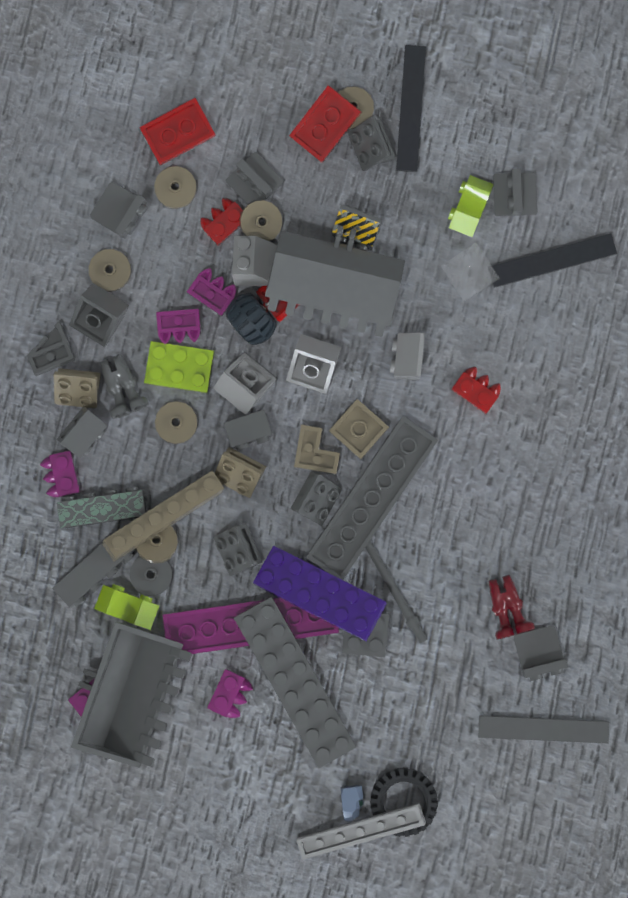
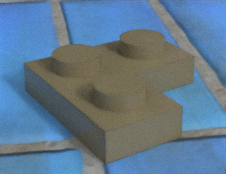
[294,425,340,474]

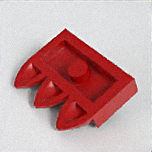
[200,198,242,246]
[451,367,501,414]

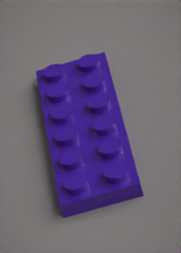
[253,546,387,641]

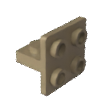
[53,368,101,408]
[214,447,266,498]

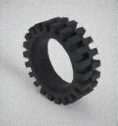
[370,767,438,837]

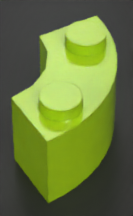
[448,175,494,237]
[94,584,159,630]

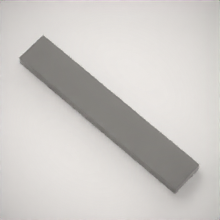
[296,803,426,860]

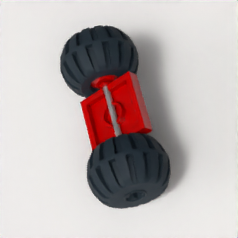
[226,286,299,345]

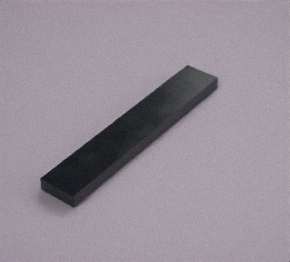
[396,45,426,172]
[488,233,617,288]

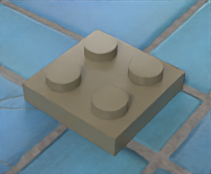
[329,399,389,460]

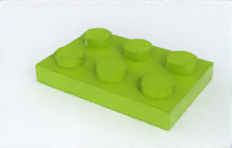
[144,341,214,393]

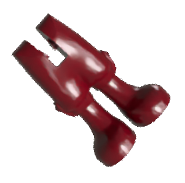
[488,574,535,640]

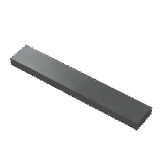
[478,716,609,744]

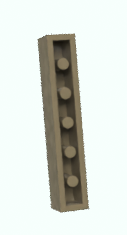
[102,471,224,562]

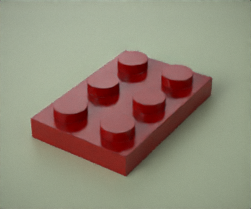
[289,85,362,163]
[139,98,216,166]

